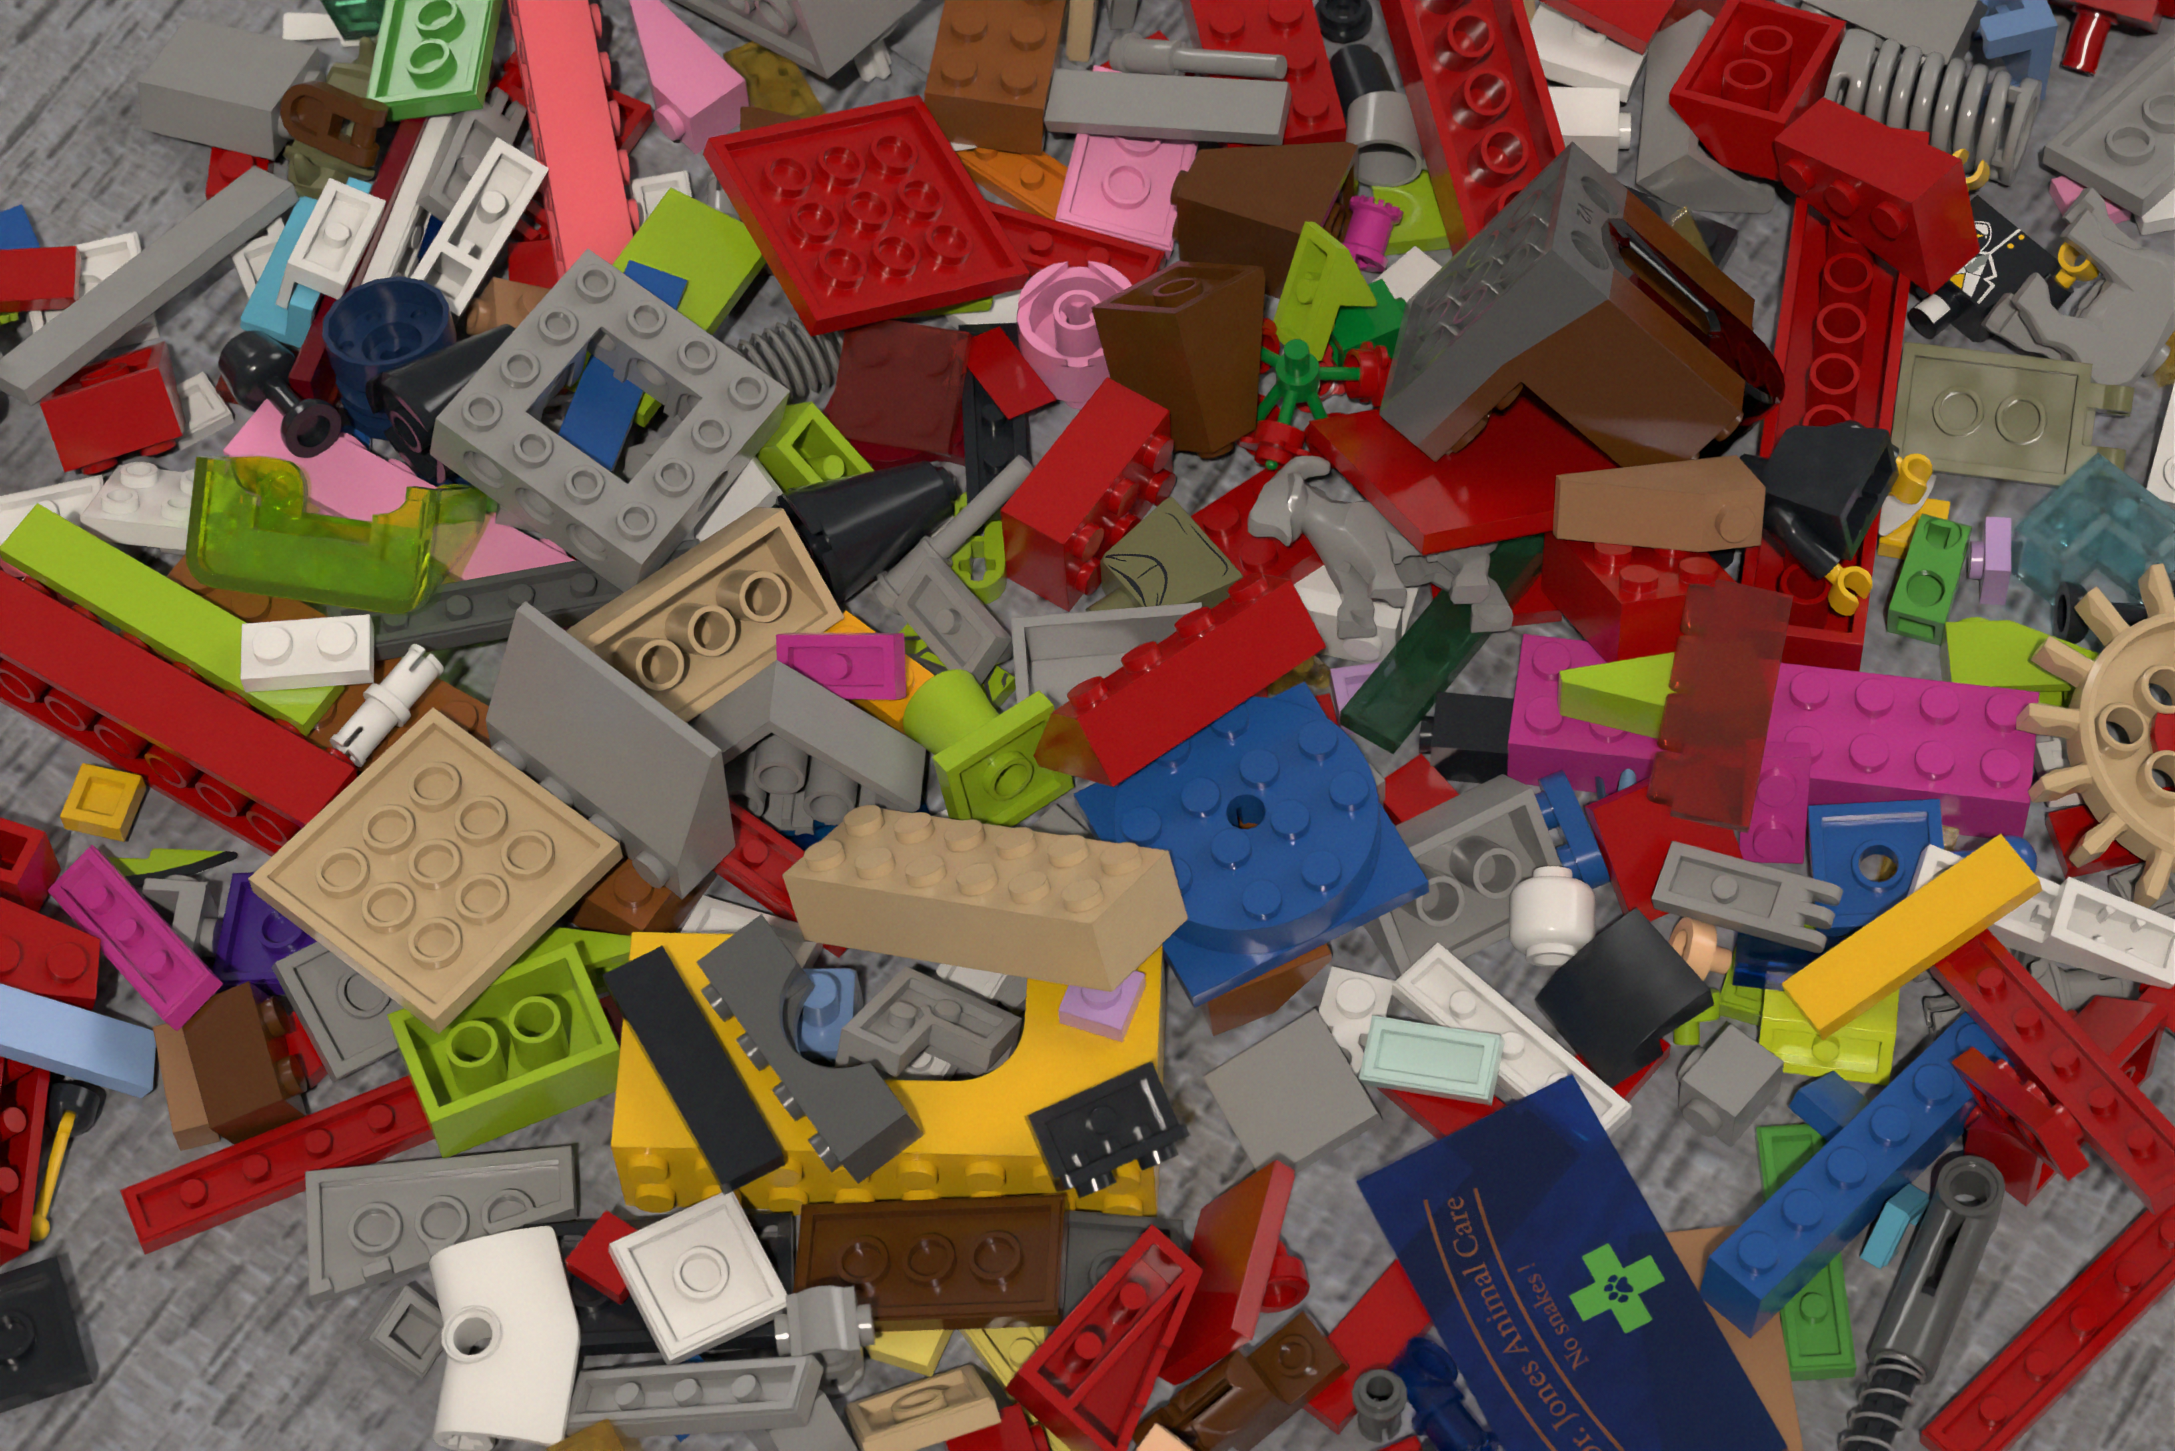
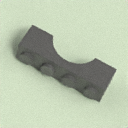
[696,914,924,1184]

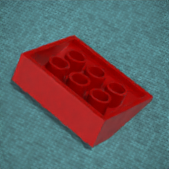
[1033,572,1326,787]

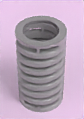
[1824,28,2042,186]

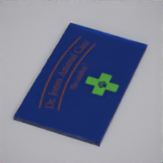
[1356,1074,1788,1451]

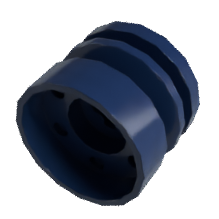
[322,276,457,441]

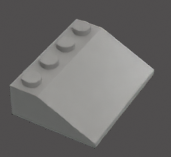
[485,601,735,899]

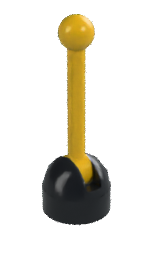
[29,1083,100,1241]

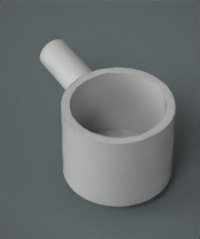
[1345,91,1428,187]

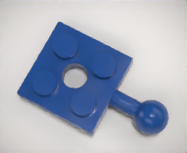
[1807,799,2037,937]

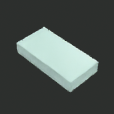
[1359,1015,1505,1105]

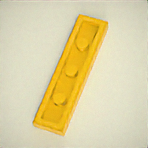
[1781,833,2042,1041]

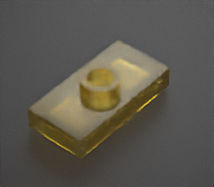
[723,41,826,118]

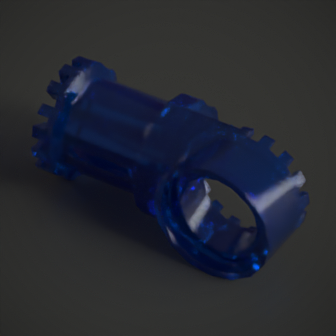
[1387,1337,1500,1451]

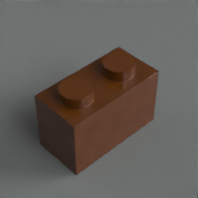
[182,981,307,1144]

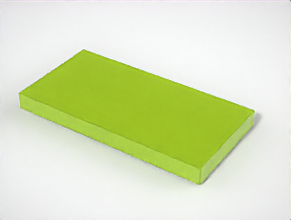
[563,187,766,428]

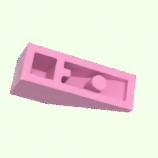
[628,0,749,155]

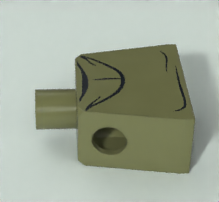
[1085,496,1243,612]

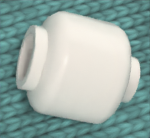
[1509,866,1595,967]

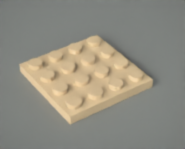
[248,707,623,1034]

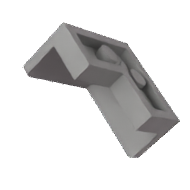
[834,966,1022,1077]

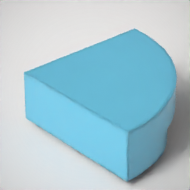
[1860,1183,1930,1269]

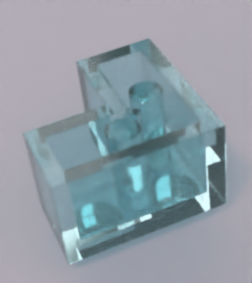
[2011,453,2175,606]

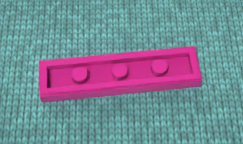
[47,844,223,1031]

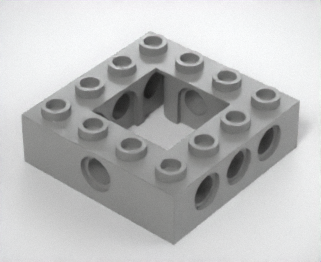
[430,248,790,592]

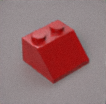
[40,341,186,475]

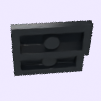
[1534,908,1714,1088]

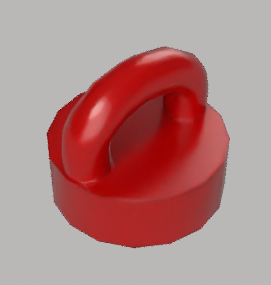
[1260,1239,1310,1313]

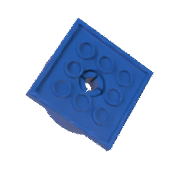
[1073,681,1429,1008]

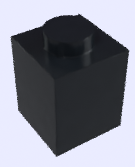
[1419,692,1514,784]

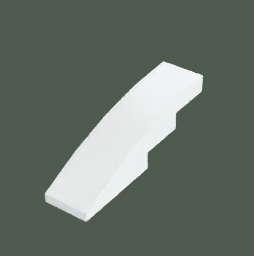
[1907,844,2175,989]

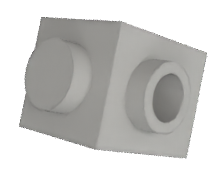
[1677,1024,1784,1147]

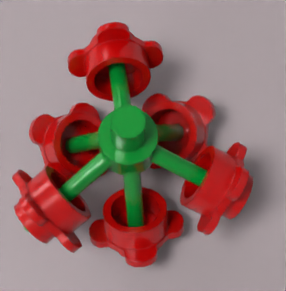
[1234,318,1392,470]

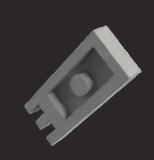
[416,80,527,223]
[1652,841,1843,953]

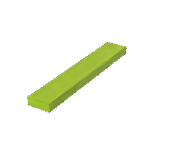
[0,503,345,736]

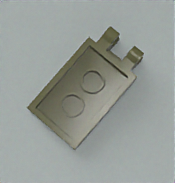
[1891,342,2135,490]

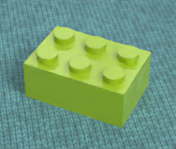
[387,942,620,1158]

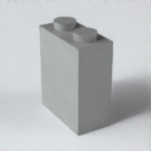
[138,17,326,160]

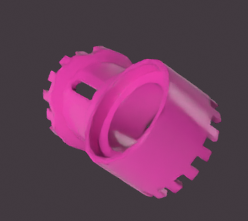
[1341,195,1403,273]

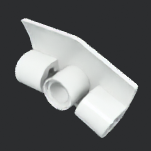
[429,1226,581,1451]

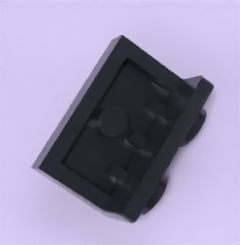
[1024,1061,1190,1198]

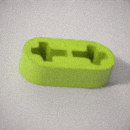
[951,492,1007,604]

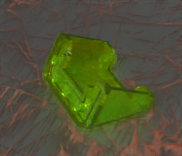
[185,454,488,614]

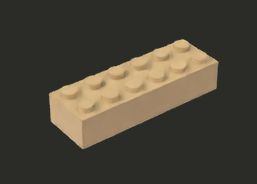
[782,805,1188,992]

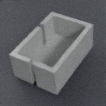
[1011,602,1202,710]

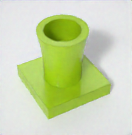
[903,669,1074,828]

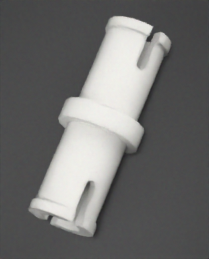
[329,644,444,767]

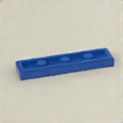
[558,260,687,473]

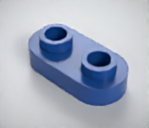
[1535,770,1610,889]

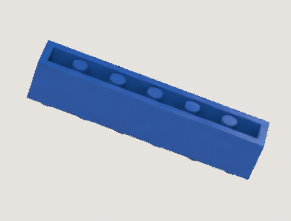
[1699,1012,2016,1339]

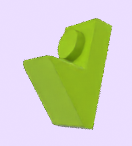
[1273,221,1377,361]

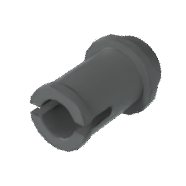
[1352,1369,1407,1443]

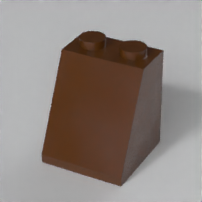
[1170,141,1358,299]
[1091,261,1265,458]

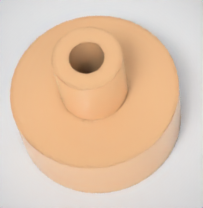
[1668,917,1732,981]

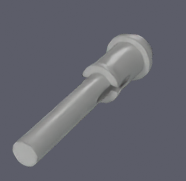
[1109,32,1287,79]
[872,455,1034,615]

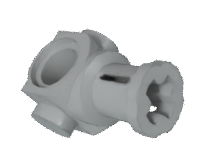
[774,1286,875,1399]

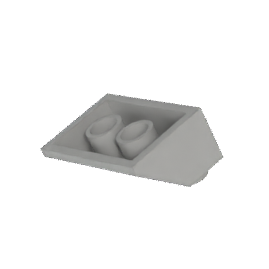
[1636,9,1775,214]
[1363,774,1562,978]

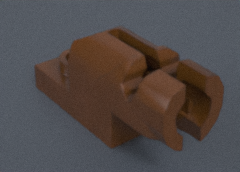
[1132,1311,1350,1451]

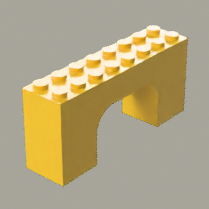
[611,932,1166,1218]

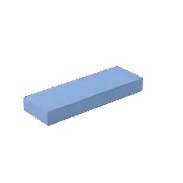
[0,984,156,1098]

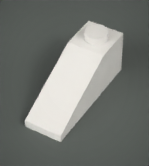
[411,137,549,326]

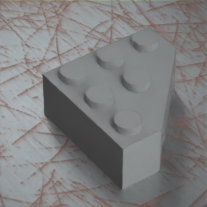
[687,660,926,835]

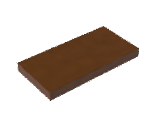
[793,1194,1070,1332]

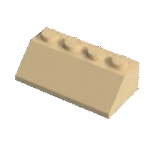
[566,507,844,723]

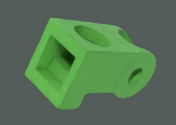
[1886,513,1972,646]

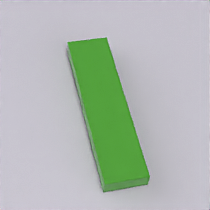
[1755,1124,1857,1381]

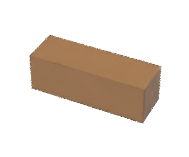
[153,1023,221,1151]

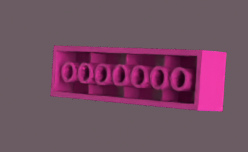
[1507,634,2040,839]

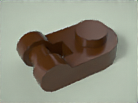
[280,80,389,167]

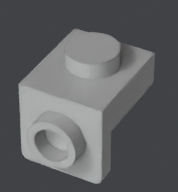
[142,875,222,966]

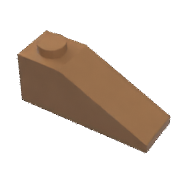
[1553,455,1766,552]

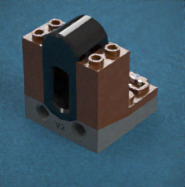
[1379,141,1785,468]

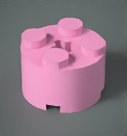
[1017,261,1132,410]

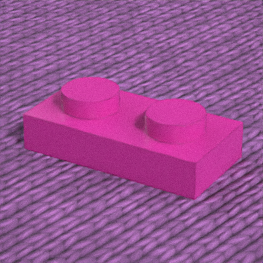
[776,633,906,700]
[1738,741,1811,864]

